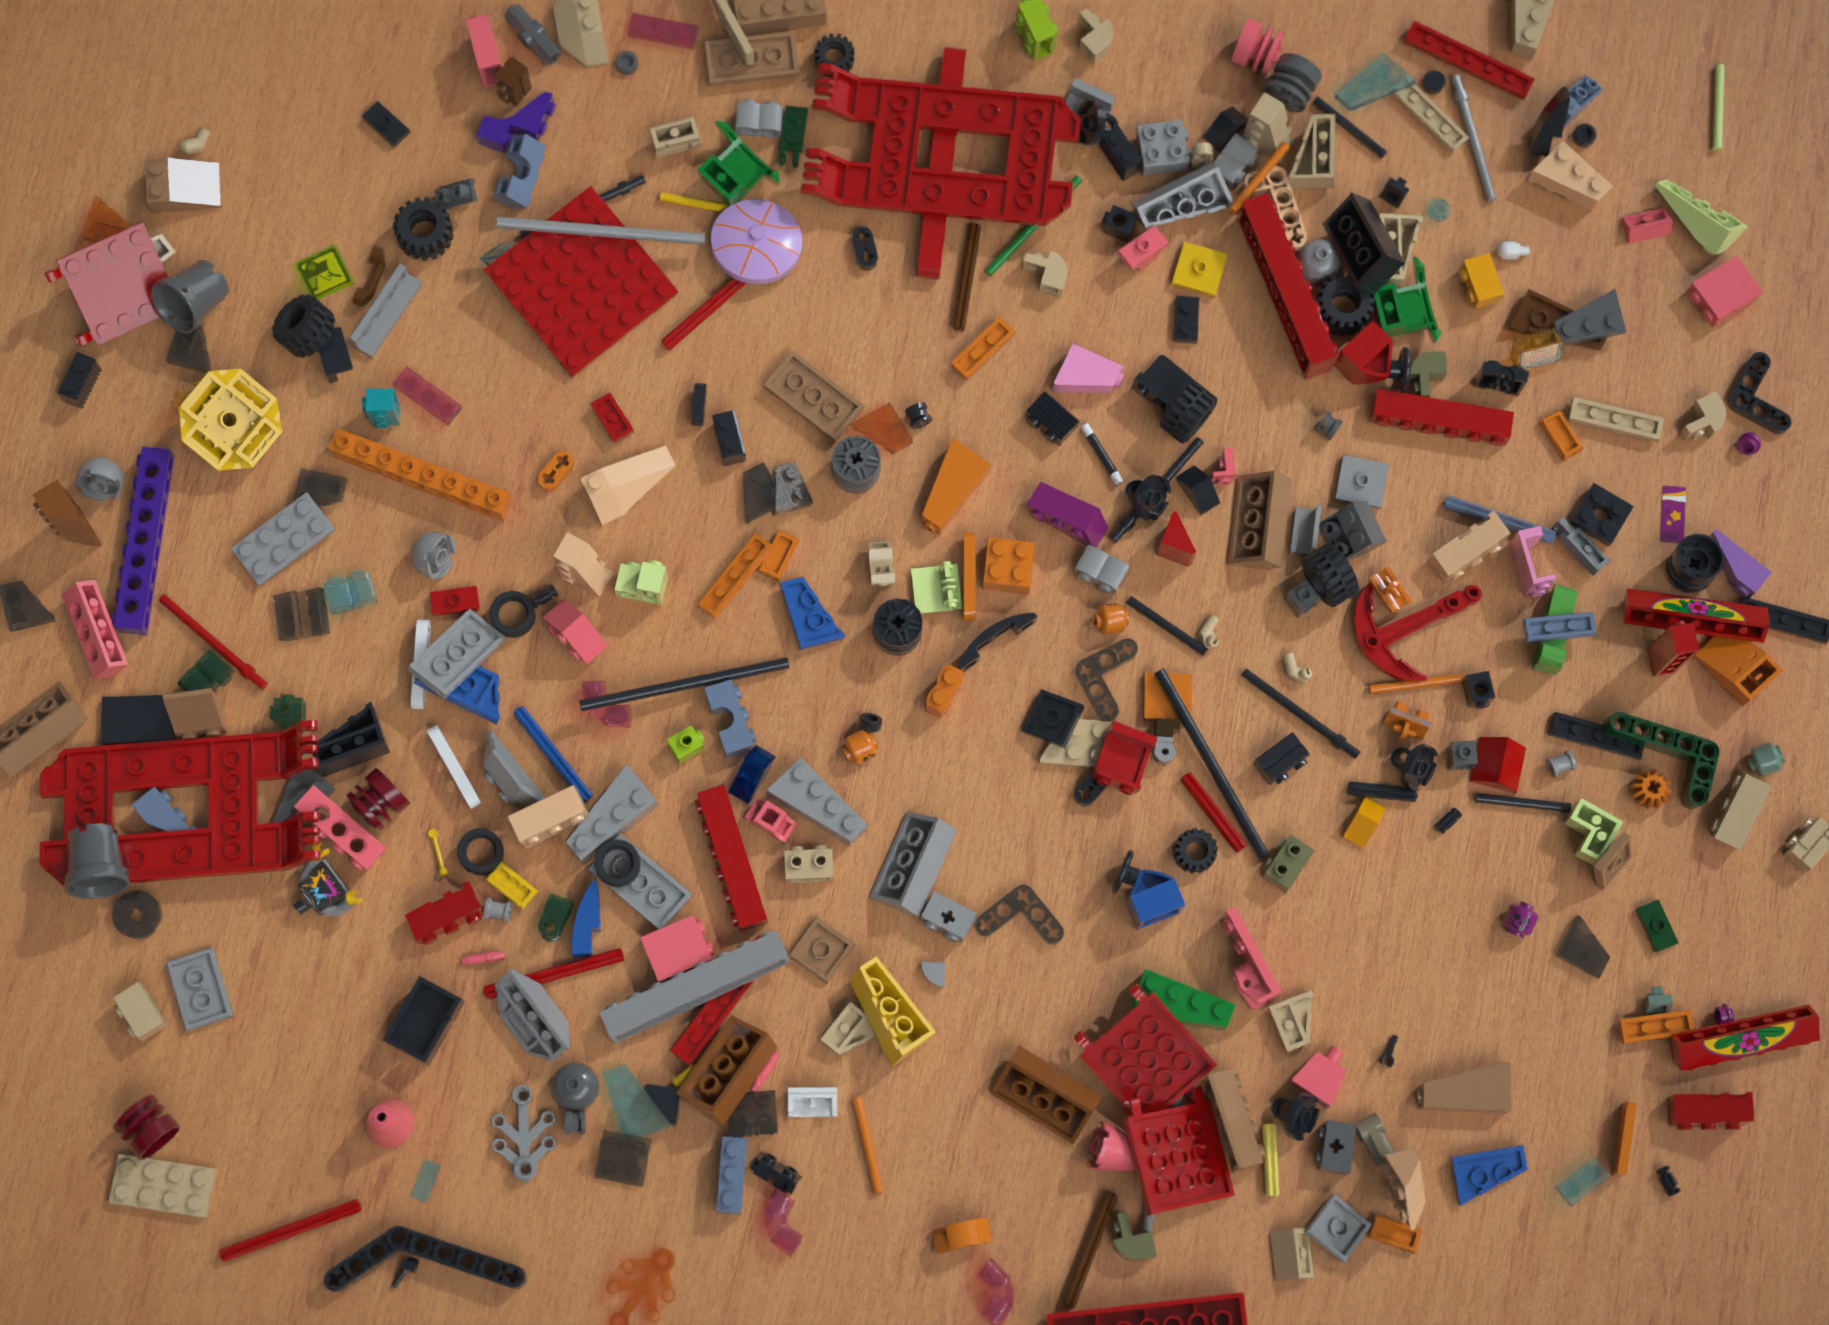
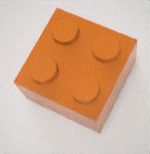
[982,537,1035,595]

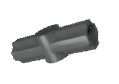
[504,4,561,66]

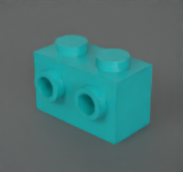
[362,388,400,428]

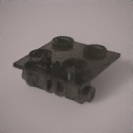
[728,1090,778,1138]
[595,1130,652,1187]

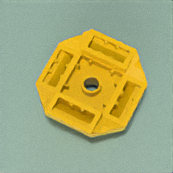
[178,369,282,471]

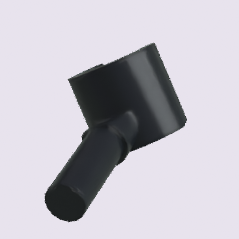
[1378,1035,1398,1068]
[391,1257,419,1289]

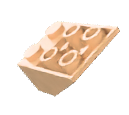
[1383,1149,1426,1230]

